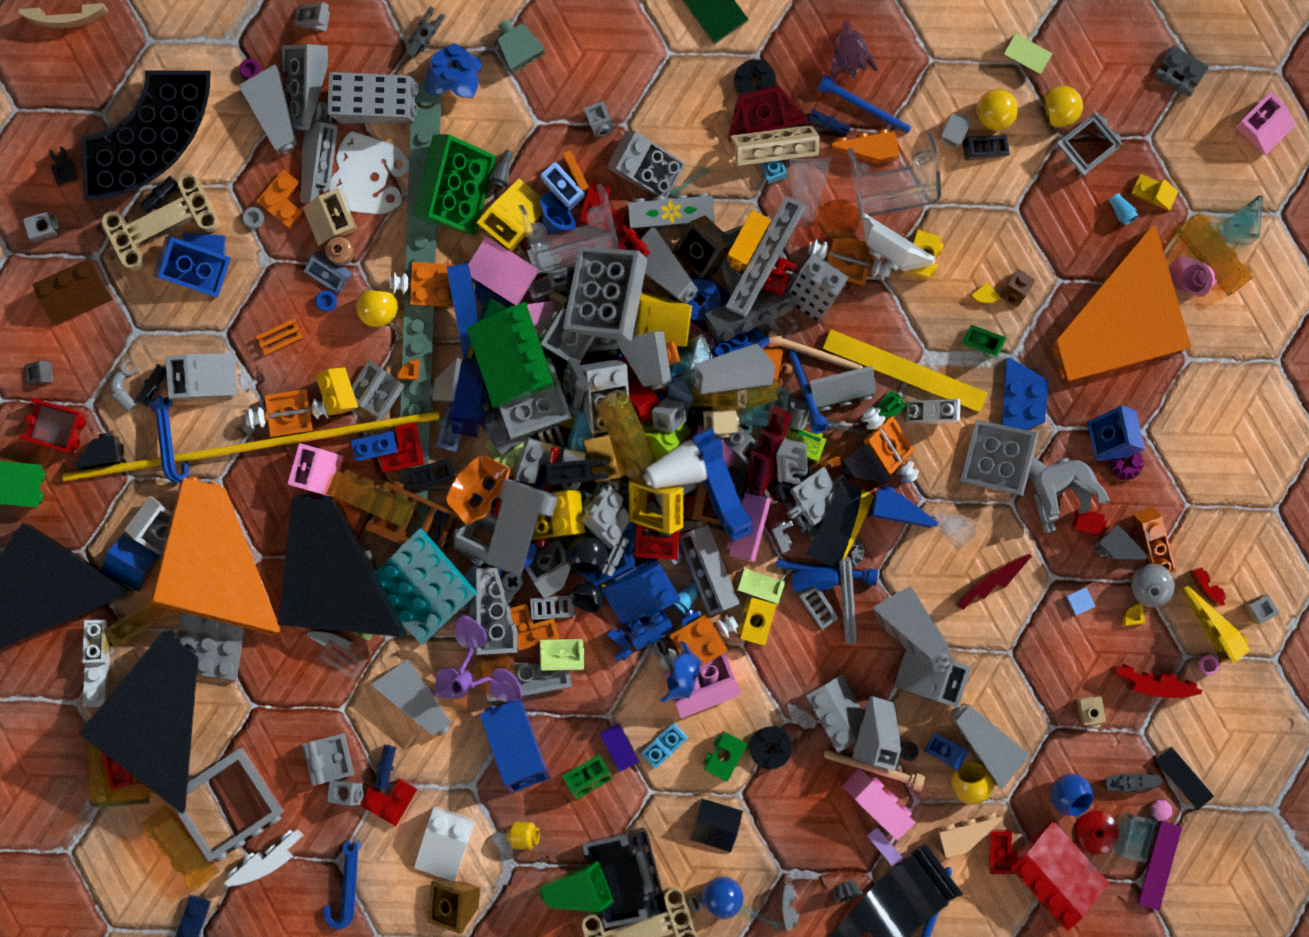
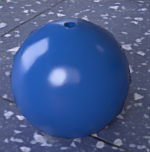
[1050,773,1093,817]
[701,876,744,920]

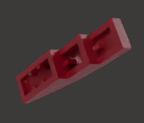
[745,406,791,496]
[955,554,1032,610]

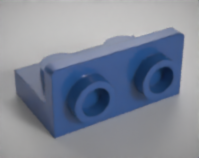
[351,431,398,461]

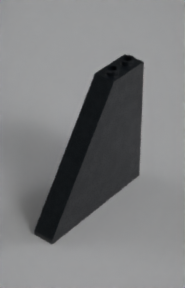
[278,493,407,637]
[0,523,134,651]
[79,630,198,814]

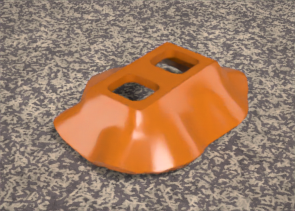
[446,455,510,525]

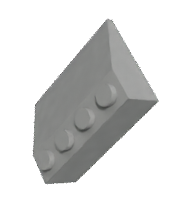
[563,246,648,342]

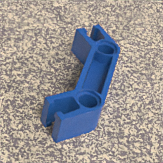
[693,429,752,542]

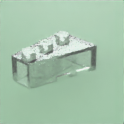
[788,157,832,227]

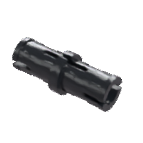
[139,175,178,214]
[135,363,167,406]

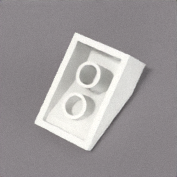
[414,807,476,881]

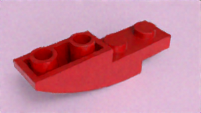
[1112,663,1203,698]

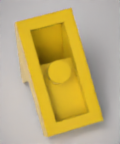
[1131,174,1178,211]

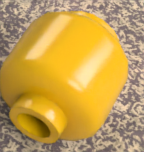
[506,821,540,850]

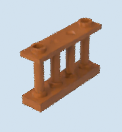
[365,480,460,558]

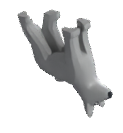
[1027,458,1110,522]

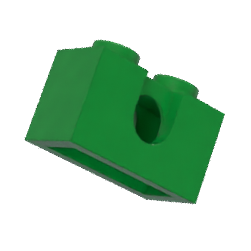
[703,731,747,782]

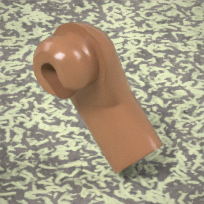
[775,363,794,393]

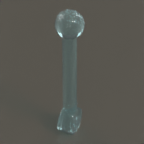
[671,167,708,196]
[827,420,869,437]
[741,905,782,931]

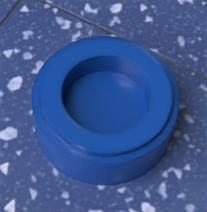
[315,290,338,312]

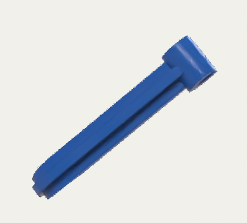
[150,395,189,483]
[324,839,361,929]

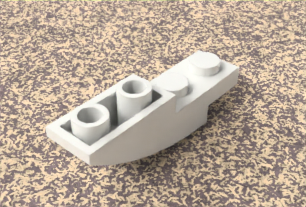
[83,620,110,708]
[224,829,304,886]

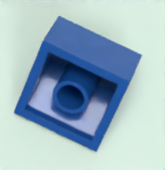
[1087,405,1145,461]

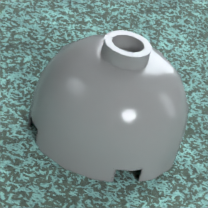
[1131,564,1175,608]

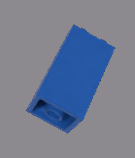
[480,701,551,794]

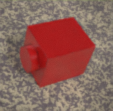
[1071,509,1107,536]

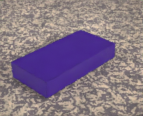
[600,724,639,772]

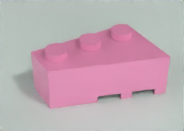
[842,769,915,841]

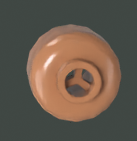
[325,237,354,266]

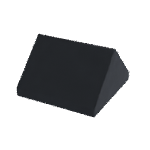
[690,798,743,852]

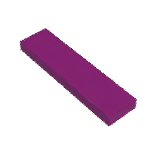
[1137,821,1182,911]

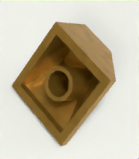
[428,880,480,934]

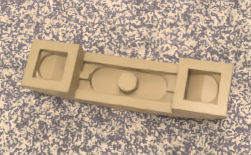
[19,3,108,29]

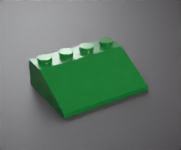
[412,134,496,236]
[466,302,555,408]

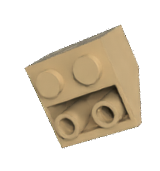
[303,188,358,247]

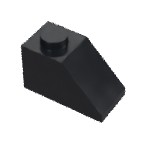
[75,433,123,470]

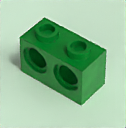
[562,754,613,800]

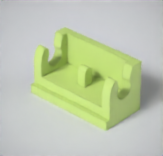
[1004,33,1053,75]
[737,568,785,604]
[540,639,584,670]

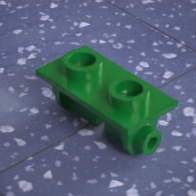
[864,390,906,431]

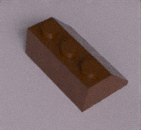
[32,258,114,326]

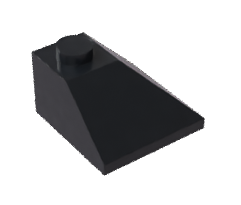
[841,444,890,484]

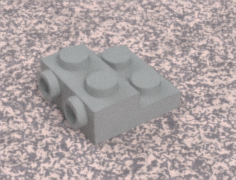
[539,308,596,363]
[478,407,537,456]
[581,486,629,549]

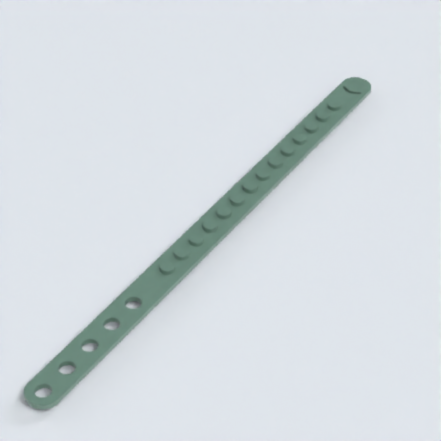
[396,81,441,551]

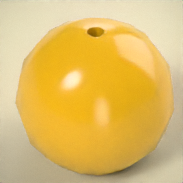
[1044,85,1083,128]
[976,89,1018,131]
[356,290,398,327]
[951,762,994,805]

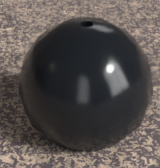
[565,532,608,574]

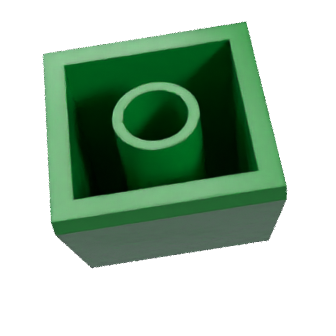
[0,461,45,508]
[540,861,614,912]

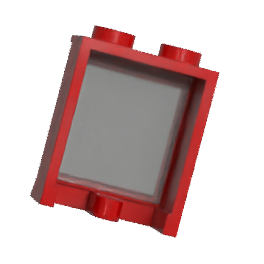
[19,398,87,454]

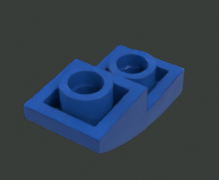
[792,568,839,592]

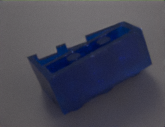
[450,358,488,437]

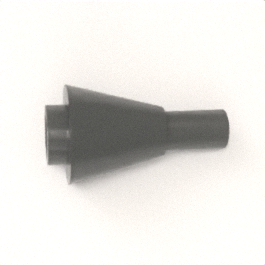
[489,150,513,189]

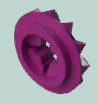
[1109,452,1144,480]

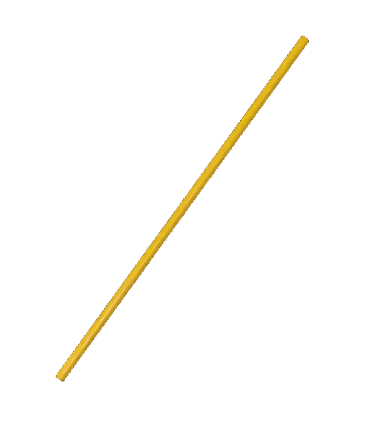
[62,411,440,482]

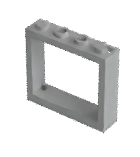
[173,748,285,862]

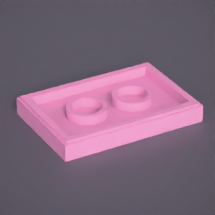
[469,237,540,305]

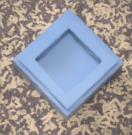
[1066,587,1096,616]

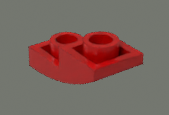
[1190,567,1226,606]

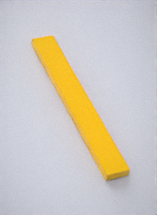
[822,329,988,413]

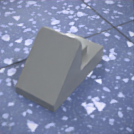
[294,2,330,31]

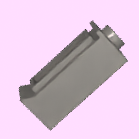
[724,426,758,467]

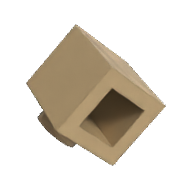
[703,410,739,438]
[1076,696,1106,729]

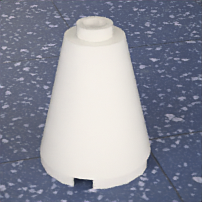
[643,440,707,489]

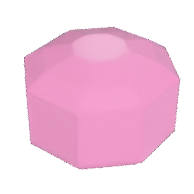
[1197,654,1220,676]
[1150,800,1172,821]

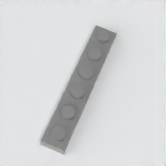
[726,197,806,317]

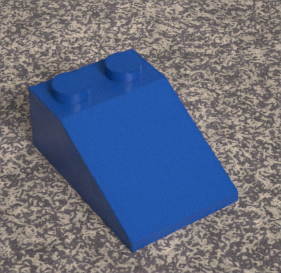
[153,236,231,298]
[870,486,938,528]
[601,558,680,625]

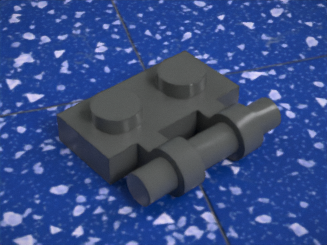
[1154,45,1209,97]

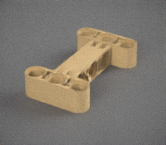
[102,173,220,271]
[582,886,697,937]

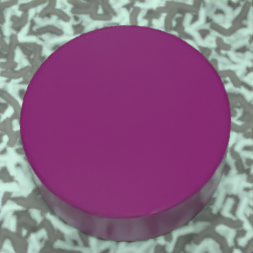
[239,59,261,80]

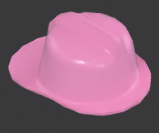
[1169,257,1217,297]

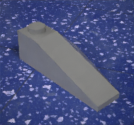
[282,44,328,130]
[468,568,517,655]

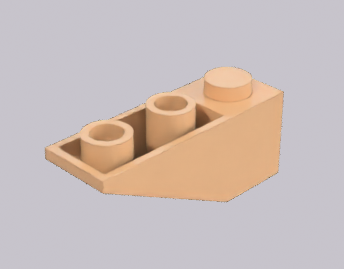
[937,812,1003,858]

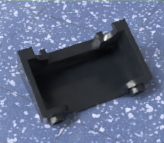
[582,828,665,928]

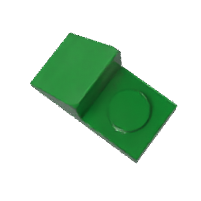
[961,324,1007,359]

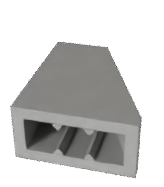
[616,332,672,390]

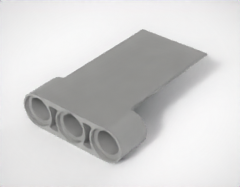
[485,479,558,576]

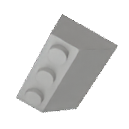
[808,366,877,412]
[805,674,865,752]

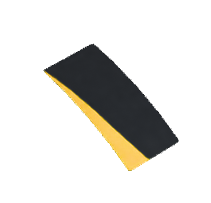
[806,479,874,570]

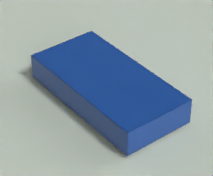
[181,233,226,256]

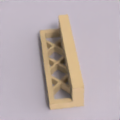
[731,125,819,166]

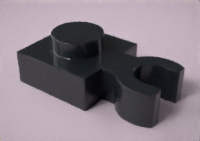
[49,146,79,187]

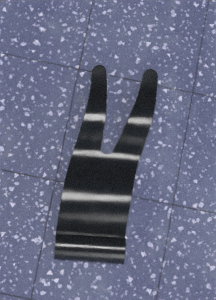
[828,843,963,937]

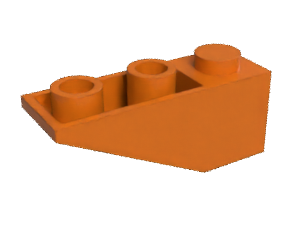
[831,129,899,164]
[1133,507,1176,573]

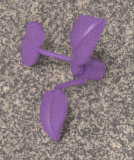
[433,615,522,702]

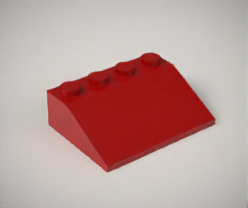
[1005,819,1109,932]

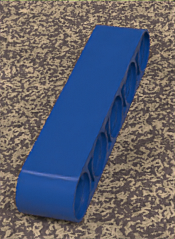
[447,263,479,368]

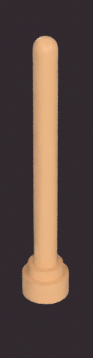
[767,330,864,370]
[824,750,925,792]

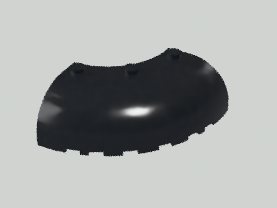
[80,70,211,201]

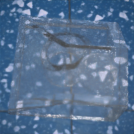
[930,512,978,549]

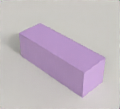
[866,826,903,867]

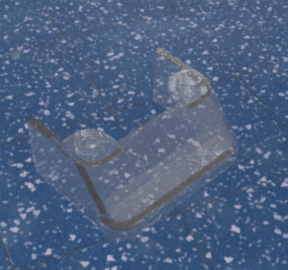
[848,132,941,216]
[519,184,618,273]

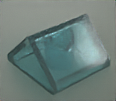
[1113,812,1157,863]

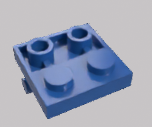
[625,610,674,651]

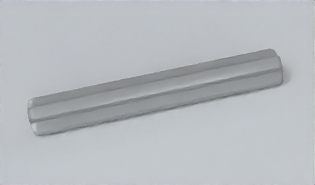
[839,560,857,644]

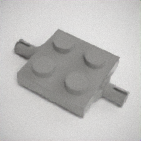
[787,467,847,526]

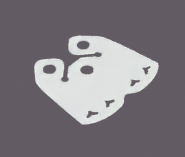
[329,131,409,214]

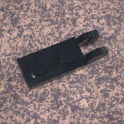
[546,459,608,486]

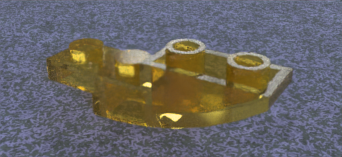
[691,379,778,411]

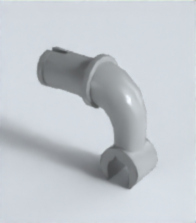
[110,360,137,412]

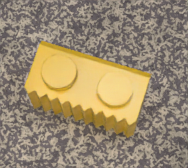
[315,367,358,415]

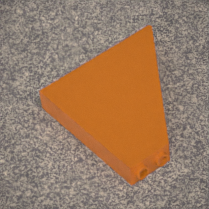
[1052,225,1191,383]
[149,476,280,636]

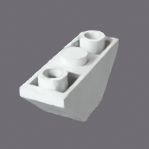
[906,399,960,424]

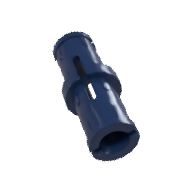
[808,109,851,137]
[374,744,397,789]

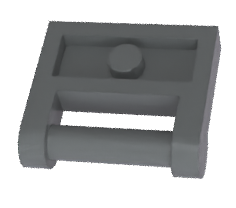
[561,357,589,415]

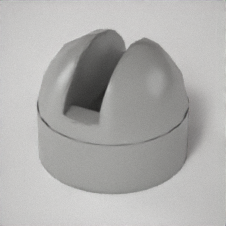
[652,640,669,657]
[687,894,704,912]

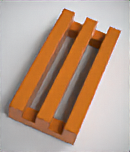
[563,151,589,194]
[256,319,304,356]

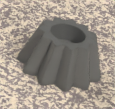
[833,881,863,903]

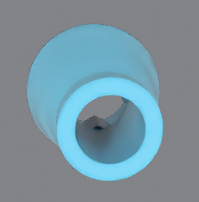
[1109,193,1139,226]
[672,582,700,614]

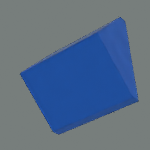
[102,534,161,592]

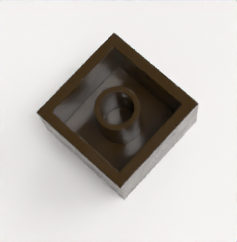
[672,215,734,280]

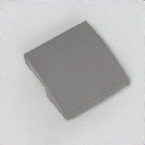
[351,360,405,420]

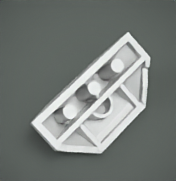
[861,212,936,271]

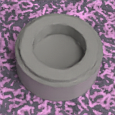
[242,207,265,229]

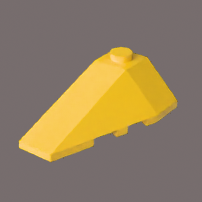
[1179,586,1250,663]

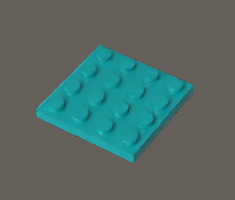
[376,528,478,645]

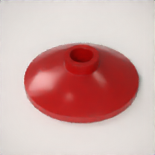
[1075,811,1119,854]

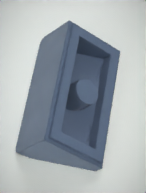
[304,251,353,294]
[666,381,693,424]

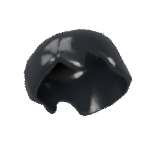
[571,583,603,613]

